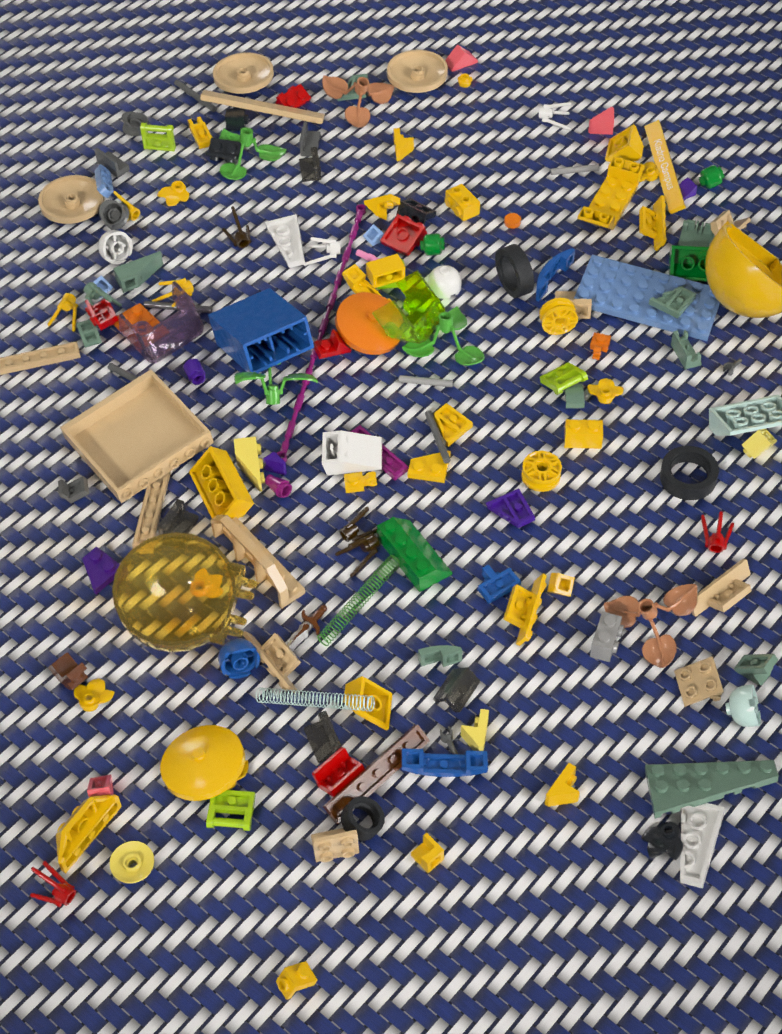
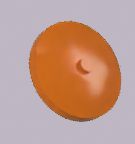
[335,292,405,355]

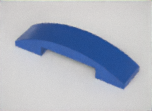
[536,248,575,302]
[402,748,488,777]

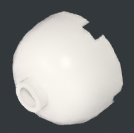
[98,230,133,264]
[428,265,462,299]

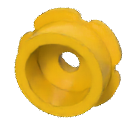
[458,73,473,88]

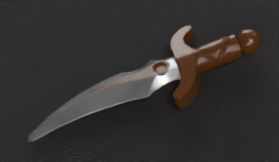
[287,605,327,652]

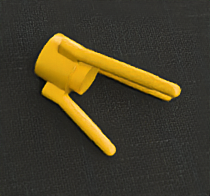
[113,191,140,222]
[152,278,194,307]
[47,293,78,332]

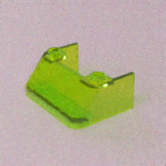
[372,270,445,344]

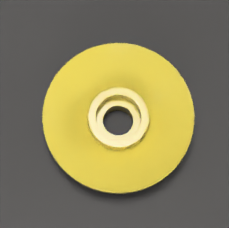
[110,841,154,883]

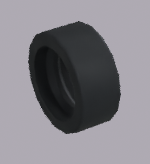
[341,796,385,841]

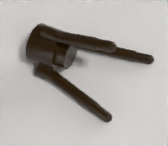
[222,206,252,248]
[339,507,377,542]
[335,533,380,577]

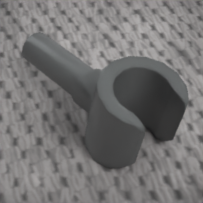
[723,358,742,376]
[440,727,458,754]

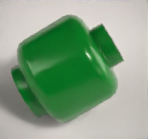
[699,165,724,189]
[420,233,445,256]

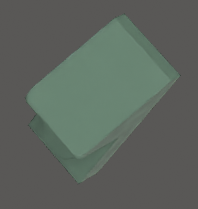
[734,654,778,686]

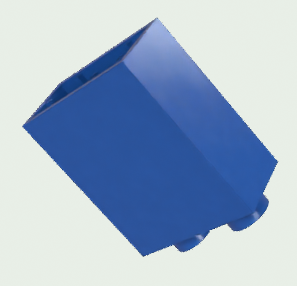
[208,288,314,373]

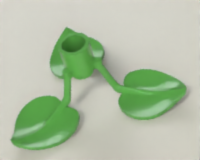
[219,127,287,180]
[402,306,485,366]
[234,363,318,405]

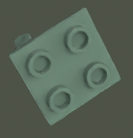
[678,219,715,247]

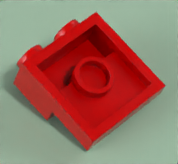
[380,214,427,257]

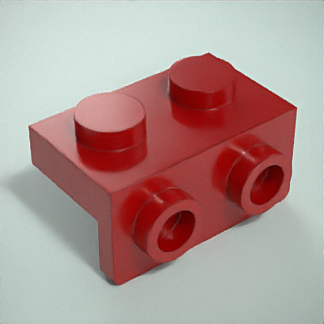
[274,84,311,108]
[85,299,119,331]
[312,747,365,797]

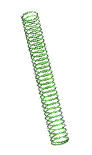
[317,555,400,646]

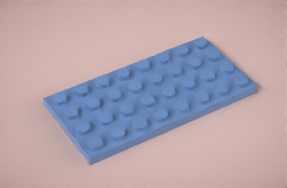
[574,254,720,341]

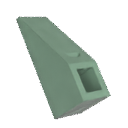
[113,251,163,293]

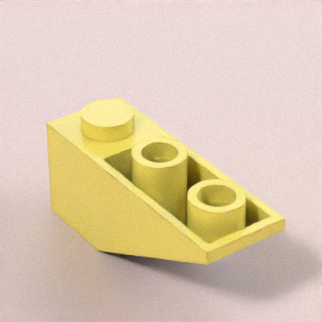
[234,436,265,491]

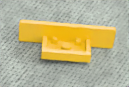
[639,195,667,251]
[503,573,547,646]

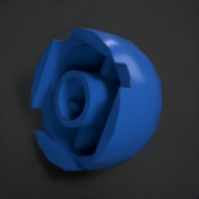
[218,638,260,679]

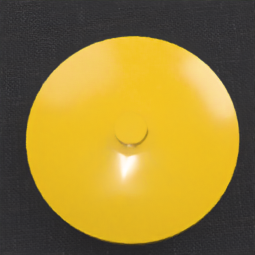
[160,725,245,801]

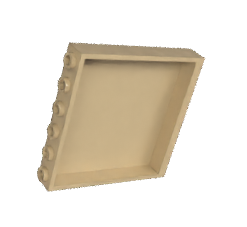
[60,370,214,504]

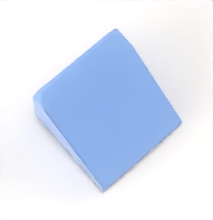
[363,224,384,246]
[94,275,113,298]

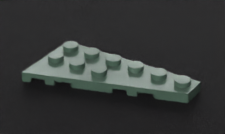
[645,760,779,819]

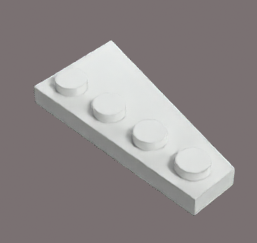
[265,214,305,268]
[680,803,725,888]

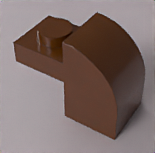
[47,652,88,690]

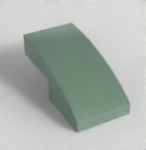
[76,319,102,348]
[564,383,585,408]
[418,645,462,667]

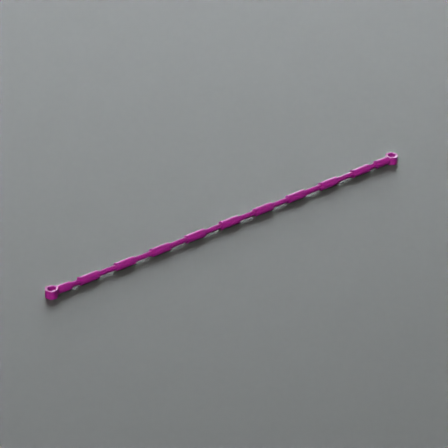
[277,204,366,462]

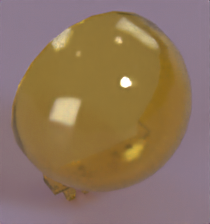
[112,532,258,653]

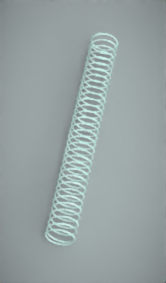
[256,687,375,712]

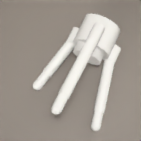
[539,102,572,131]
[304,237,340,266]

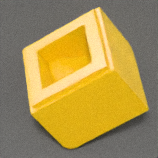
[547,573,575,597]

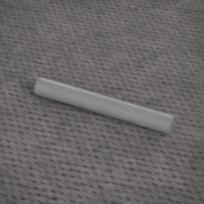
[551,164,599,175]
[399,375,453,387]

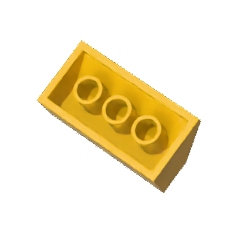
[189,446,254,519]

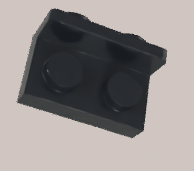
[206,138,241,164]
[396,198,437,225]

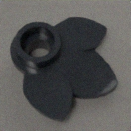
[641,822,683,860]

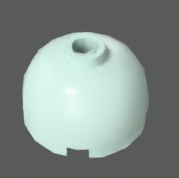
[725,684,761,727]

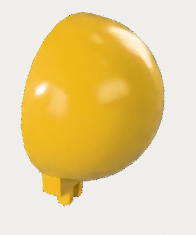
[705,221,782,318]

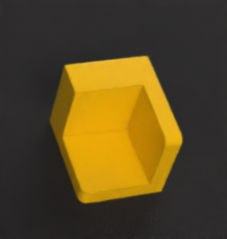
[411,832,444,873]

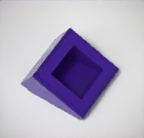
[679,177,697,200]
[263,452,287,475]

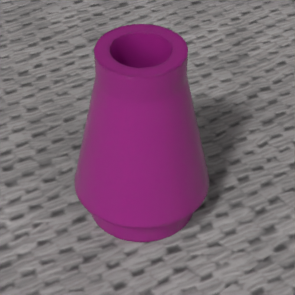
[265,475,292,498]

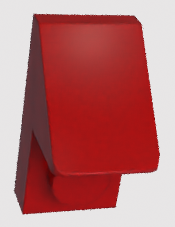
[313,329,352,359]

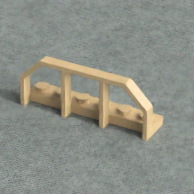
[210,515,305,609]

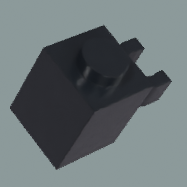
[225,107,249,131]

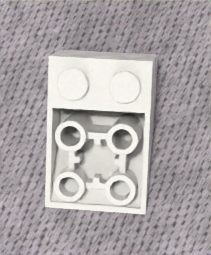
[322,430,382,476]

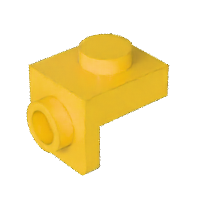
[276,961,317,1000]

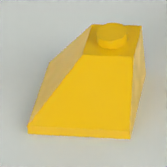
[605,124,644,162]
[343,676,392,730]

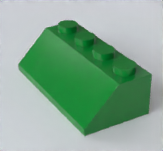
[669,245,709,282]
[377,517,452,592]

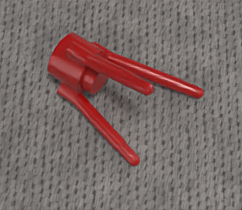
[701,511,734,553]
[30,861,76,907]

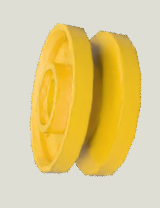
[539,298,578,335]
[521,451,562,492]

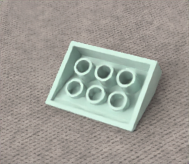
[709,394,782,436]

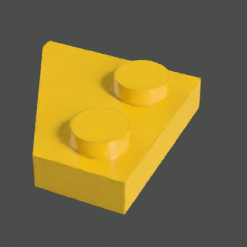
[434,403,473,447]
[407,451,451,483]

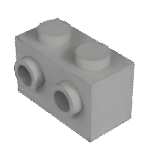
[590,611,624,662]

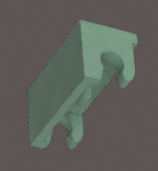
[671,330,702,370]

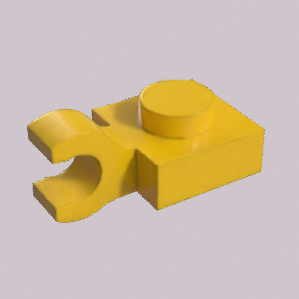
[344,472,377,493]

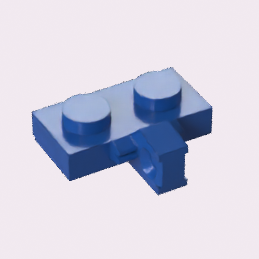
[477,564,521,604]

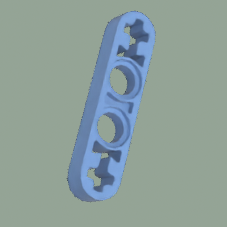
[95,164,114,198]

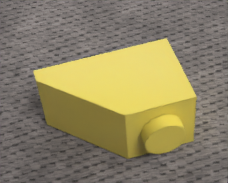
[742,428,777,459]

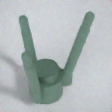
[83,282,122,307]

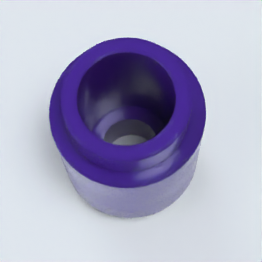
[183,359,206,385]

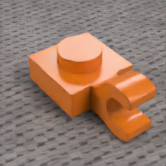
[590,332,611,360]

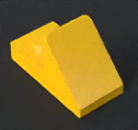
[393,128,414,161]
[364,194,400,220]
[545,763,580,807]

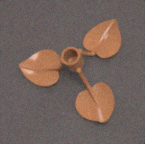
[322,75,395,128]
[604,584,698,668]

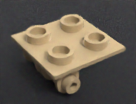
[674,656,724,707]

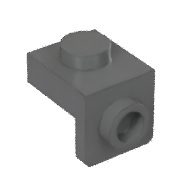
[58,476,89,503]

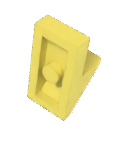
[461,709,489,751]

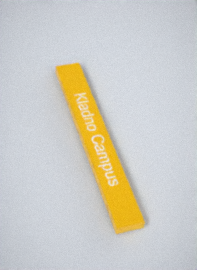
[644,120,686,215]

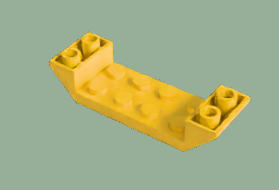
[577,156,644,230]

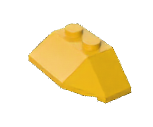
[56,794,122,874]

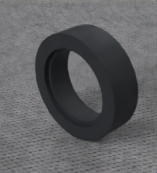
[495,244,534,298]
[660,446,719,500]

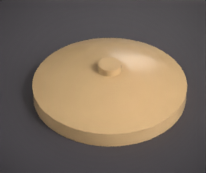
[387,50,448,93]
[213,52,274,94]
[38,175,105,224]

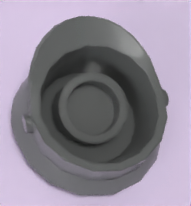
[122,111,150,136]
[99,199,129,230]

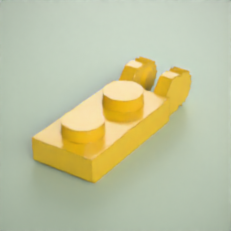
[187,117,212,149]

